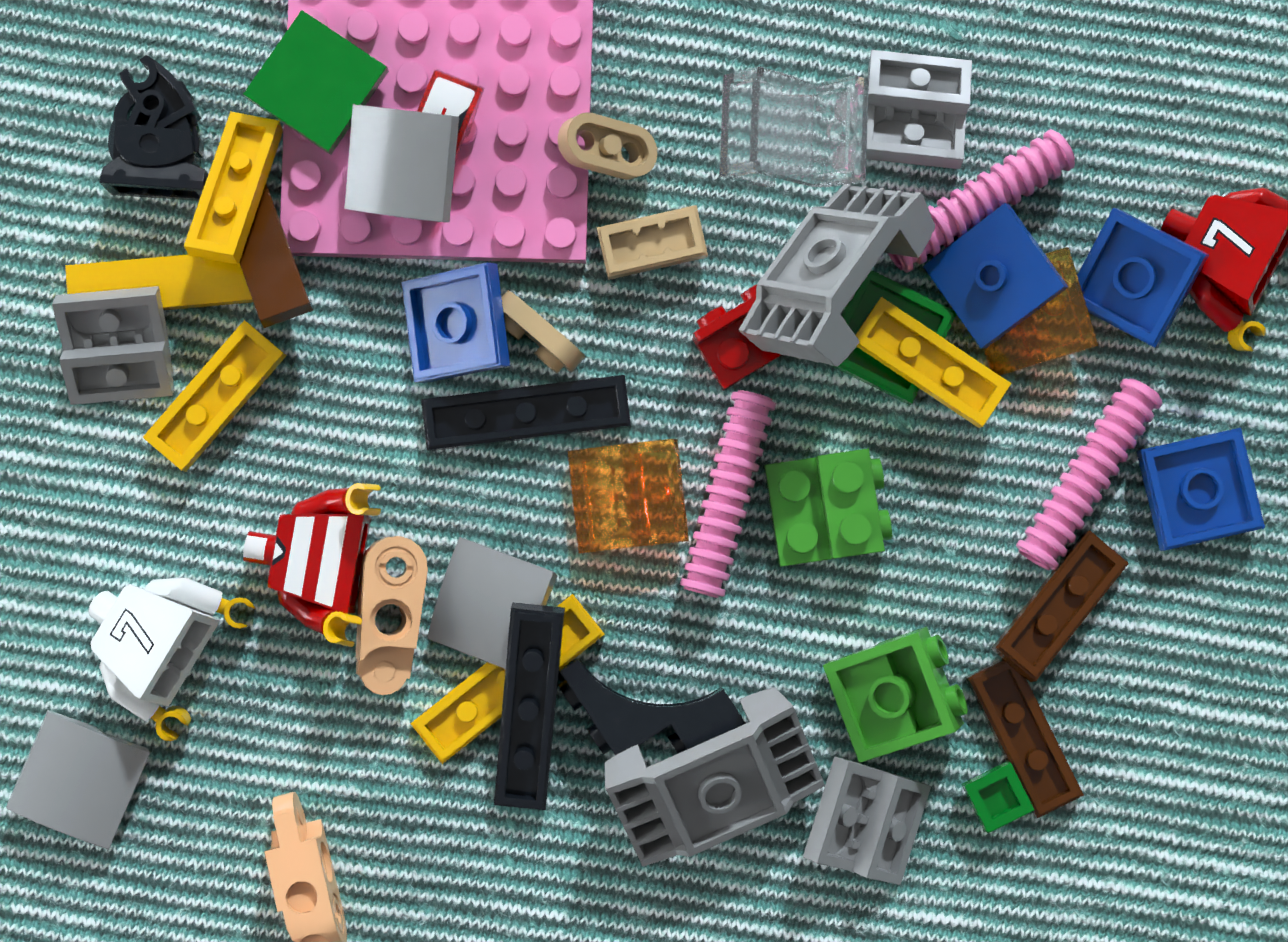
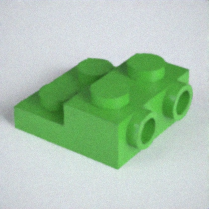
[764,448,892,567]
[823,626,968,763]

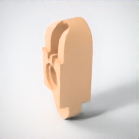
[355,536,428,695]
[264,792,347,942]

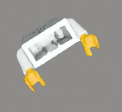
[89,578,255,741]

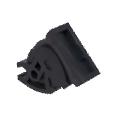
[99,55,208,201]

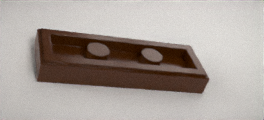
[239,184,313,328]
[991,530,1129,682]
[965,659,1084,818]

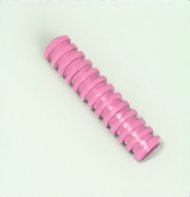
[888,129,1075,273]
[1016,378,1163,570]
[680,390,776,598]

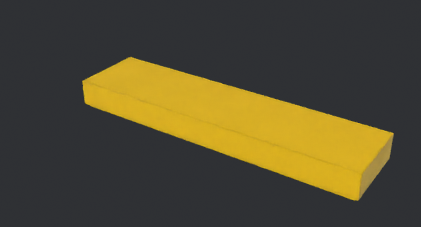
[65,254,253,310]
[410,594,605,764]

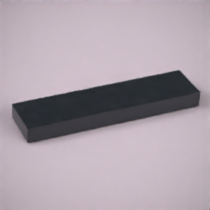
[421,375,631,451]
[494,602,565,810]

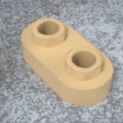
[558,112,657,180]
[502,290,585,374]

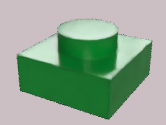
[961,761,1034,833]

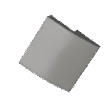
[859,50,972,169]
[344,104,459,222]
[52,286,174,405]
[427,537,558,669]
[6,710,150,850]
[803,756,931,885]

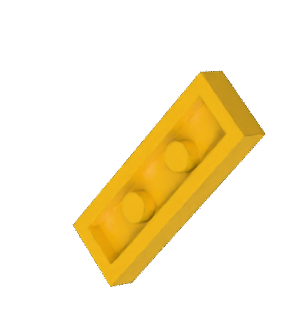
[184,111,283,265]
[855,297,1012,428]
[143,320,287,472]

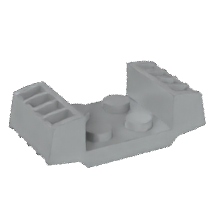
[739,183,935,367]
[604,687,825,867]

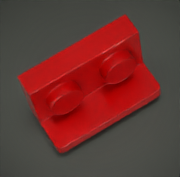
[692,284,783,391]

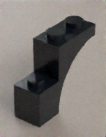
[558,658,746,755]

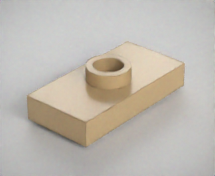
[597,205,708,280]

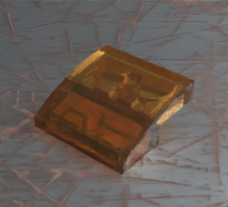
[984,247,1098,376]
[567,439,689,553]

